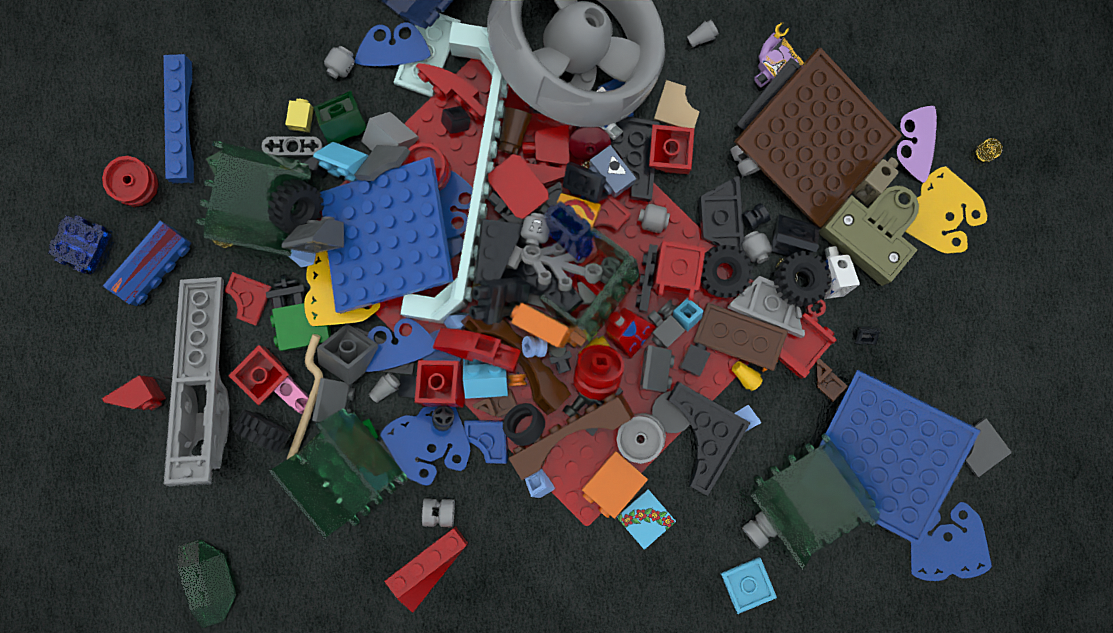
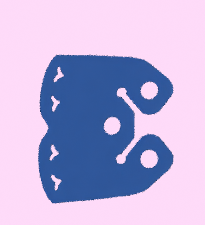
[380,406,470,485]
[911,502,992,581]

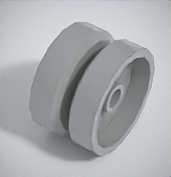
[616,413,666,464]

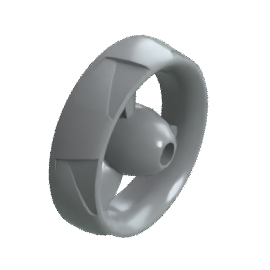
[487,0,666,127]

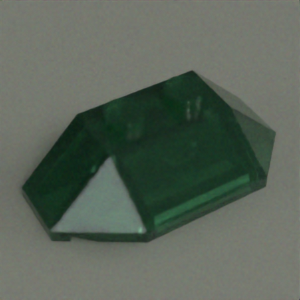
[178,539,236,628]

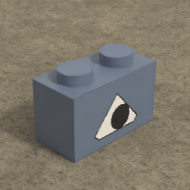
[589,145,636,198]

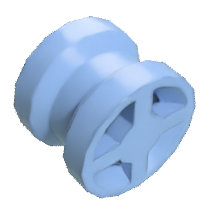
[522,336,547,358]

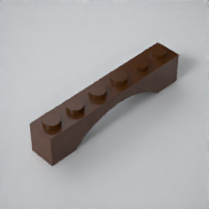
[461,314,571,415]
[509,393,634,480]

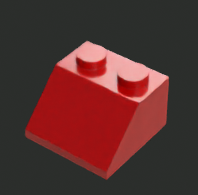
[649,125,694,174]
[229,345,290,406]
[415,360,464,407]
[102,375,166,411]

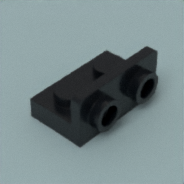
[562,162,608,203]

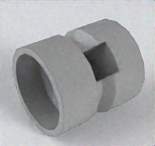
[730,145,760,177]
[422,499,455,527]
[742,509,783,549]

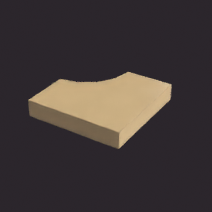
[654,80,699,128]

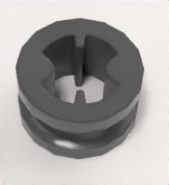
[657,299,678,320]

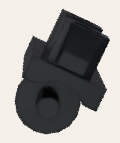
[266,274,308,309]

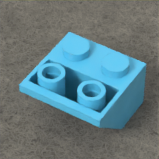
[313,142,368,182]
[463,359,508,399]

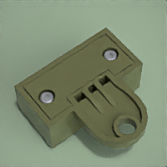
[819,186,919,286]

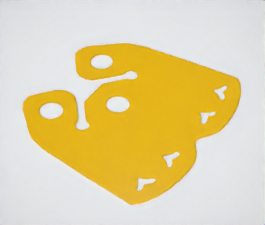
[905,166,987,253]
[304,251,380,326]

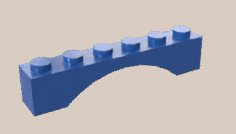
[164,54,194,184]

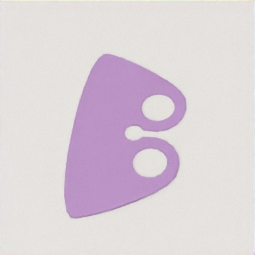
[897,106,937,183]

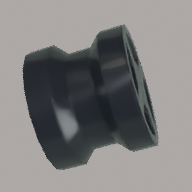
[432,405,454,431]

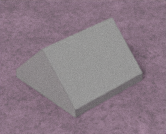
[362,112,419,151]

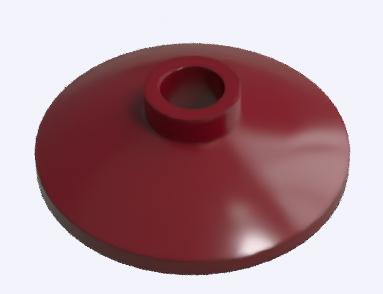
[568,127,611,161]

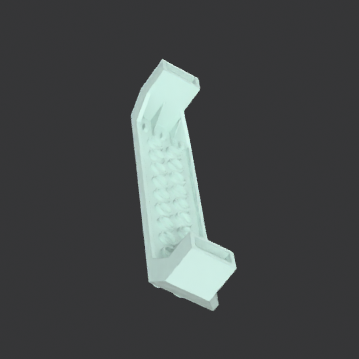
[401,22,508,324]

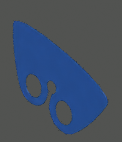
[355,23,431,66]
[439,170,473,239]
[365,318,437,372]

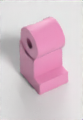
[274,376,309,414]

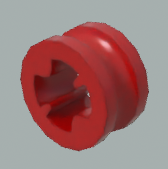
[805,299,826,317]

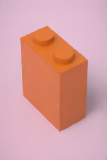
[511,303,574,348]
[582,451,648,519]

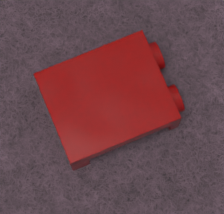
[778,312,837,379]

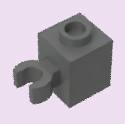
[647,310,686,349]

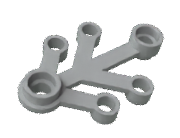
[521,243,603,291]

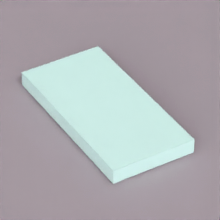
[393,13,461,97]

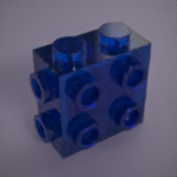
[544,201,594,262]
[48,215,111,274]

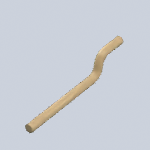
[287,334,323,462]

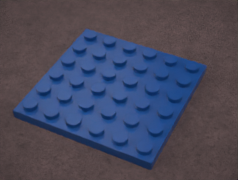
[320,157,453,314]
[801,370,980,546]

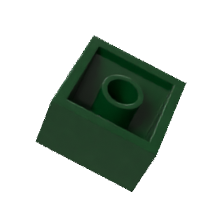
[314,91,367,144]

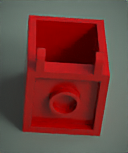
[651,241,705,301]

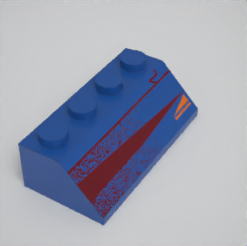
[103,221,192,306]

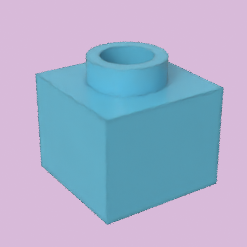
[673,298,703,332]

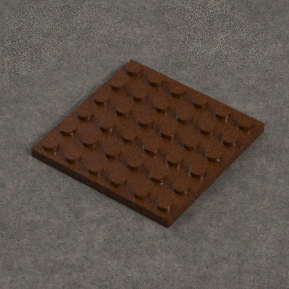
[734,48,902,228]

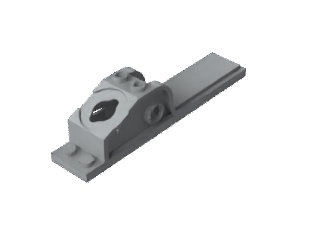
[164,277,230,486]

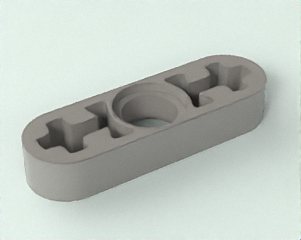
[262,137,324,157]

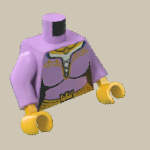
[754,23,804,87]

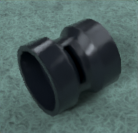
[742,203,771,231]

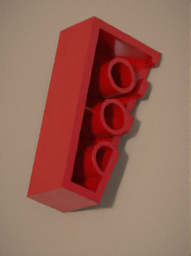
[384,526,468,613]

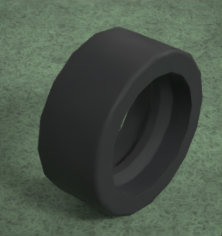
[503,403,545,446]

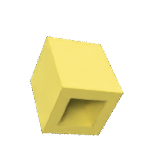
[285,99,314,133]

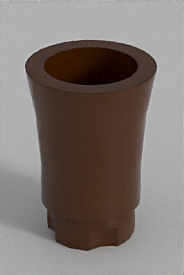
[498,107,533,155]

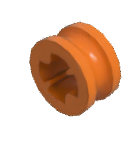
[507,374,527,386]

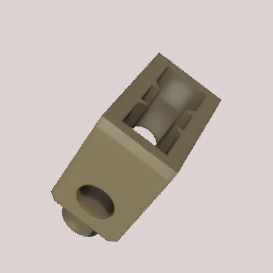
[852,157,898,206]

